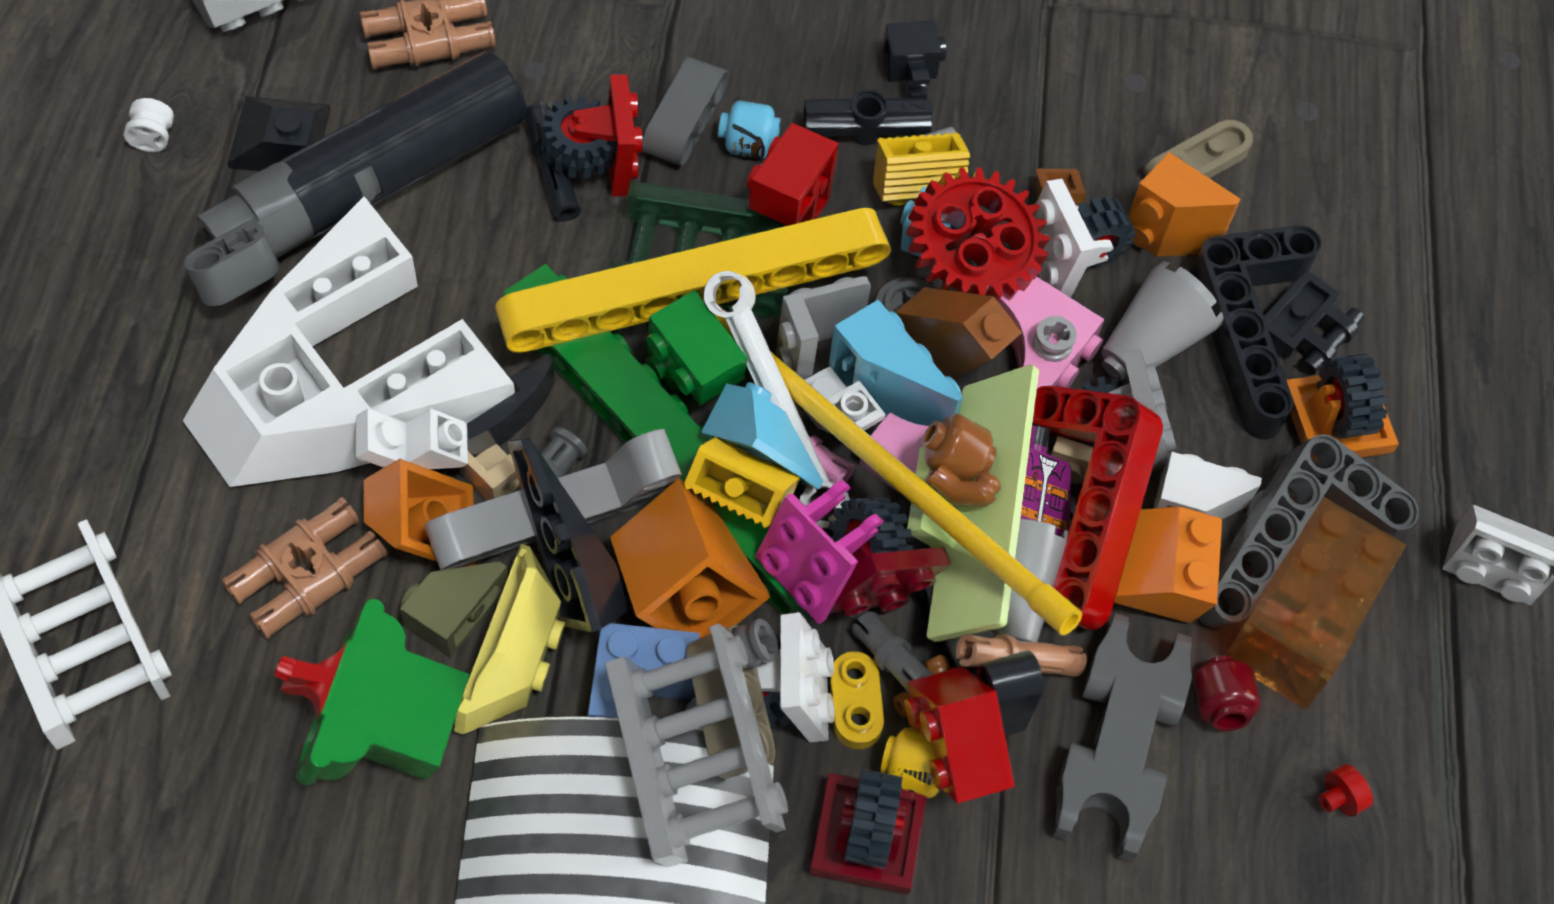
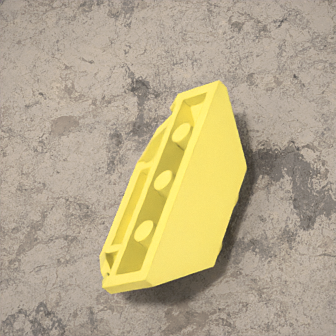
[454,544,565,734]

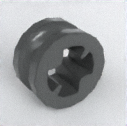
[733,618,779,669]

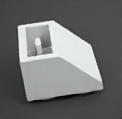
[1442,504,1554,605]

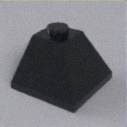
[228,96,331,172]

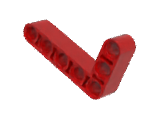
[1032,385,1163,630]

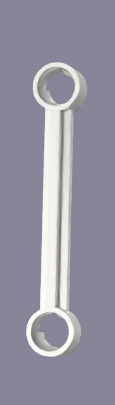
[704,271,850,528]

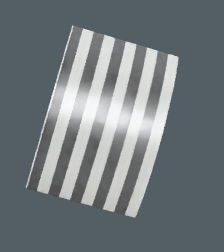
[455,717,774,904]

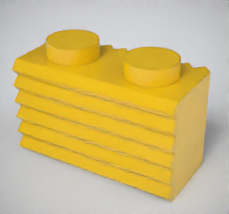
[873,132,970,205]
[684,436,800,528]

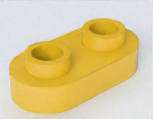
[829,652,884,750]

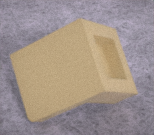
[459,444,520,501]

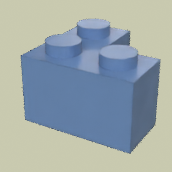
[588,623,700,718]

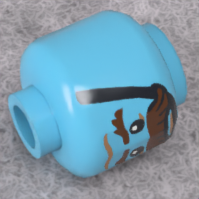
[718,101,781,159]

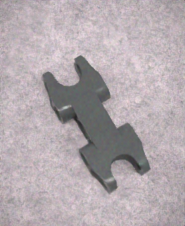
[1053,613,1192,862]

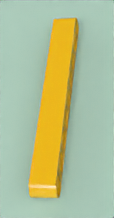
[495,208,891,353]

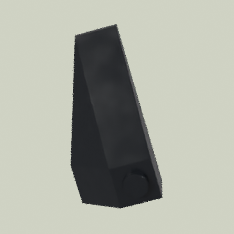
[507,438,629,632]

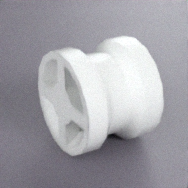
[123,98,174,152]

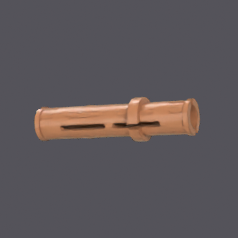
[956,634,1087,677]

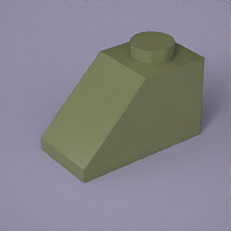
[400,562,508,659]

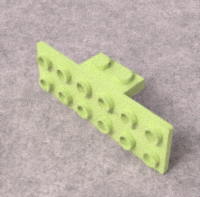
[907,364,1039,642]

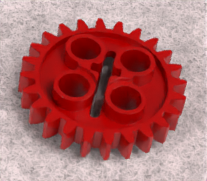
[906,167,1050,301]

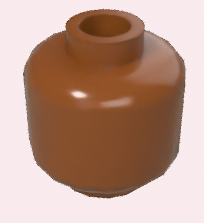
[922,413,997,481]

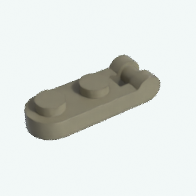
[1143,120,1253,178]

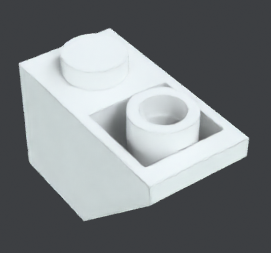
[1153,452,1262,519]

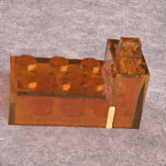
[1224,497,1407,710]

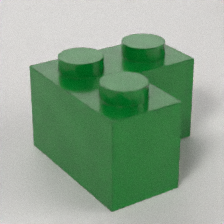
[645,290,748,406]

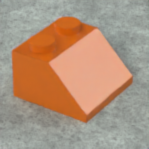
[1128,152,1241,257]
[1114,506,1222,623]

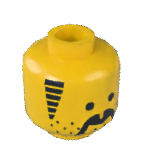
[881,728,939,798]

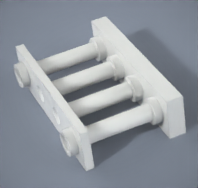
[0,519,172,750]

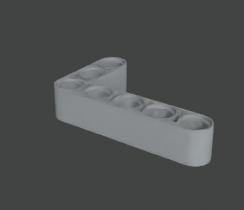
[424,429,682,571]

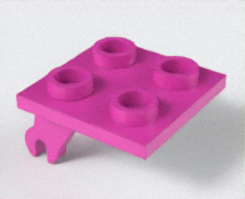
[755,480,884,624]

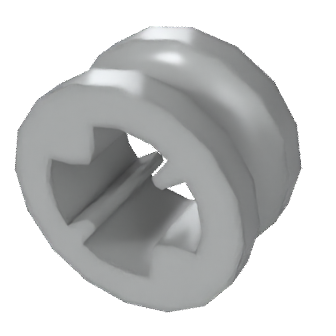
[1033,316,1077,362]

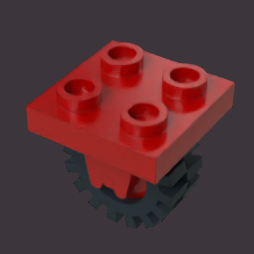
[541,75,642,197]

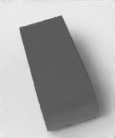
[642,57,729,167]

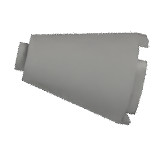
[1101,261,1223,382]
[992,519,1069,642]

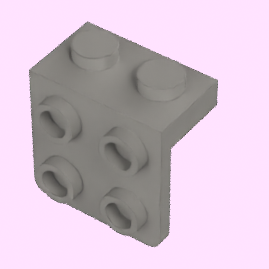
[776,276,871,380]

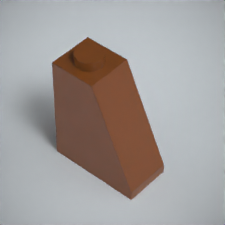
[894,287,1022,380]

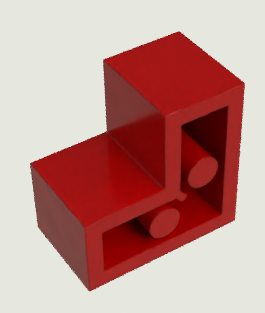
[746,123,839,226]
[904,667,1015,804]

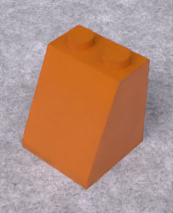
[610,478,770,638]

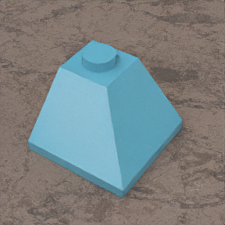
[701,382,823,489]

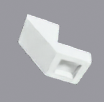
[804,366,886,434]
[356,408,468,469]

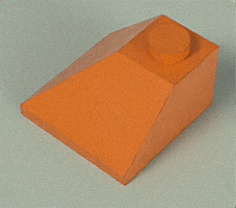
[364,459,476,568]

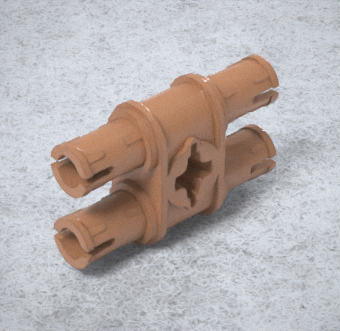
[360,0,496,70]
[221,497,387,640]

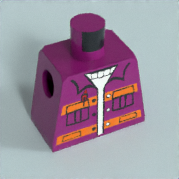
[1020,425,1071,537]

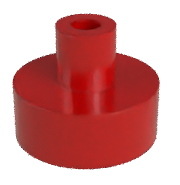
[1318,763,1373,817]

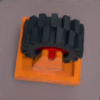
[1286,353,1399,463]

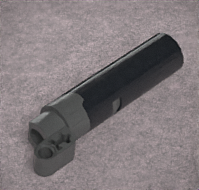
[184,51,527,306]

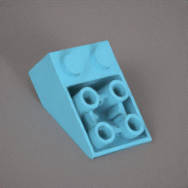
[828,300,963,426]

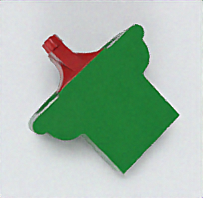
[274,599,469,786]

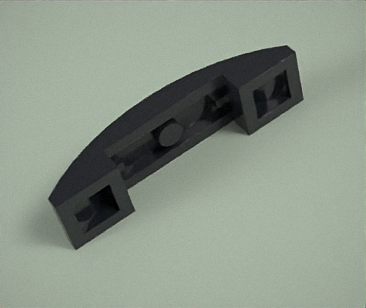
[430,353,555,473]

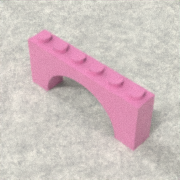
[859,277,1104,494]

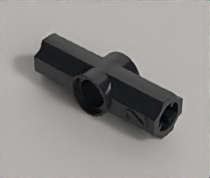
[803,89,932,145]

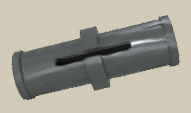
[852,612,933,694]

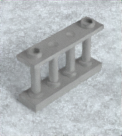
[605,624,788,867]

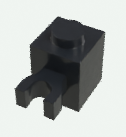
[882,20,946,98]

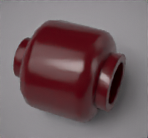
[1192,656,1261,731]

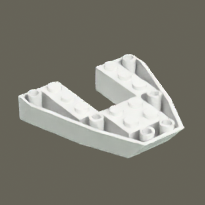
[183,197,515,487]

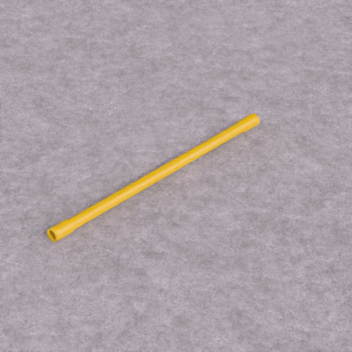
[713,304,1082,635]

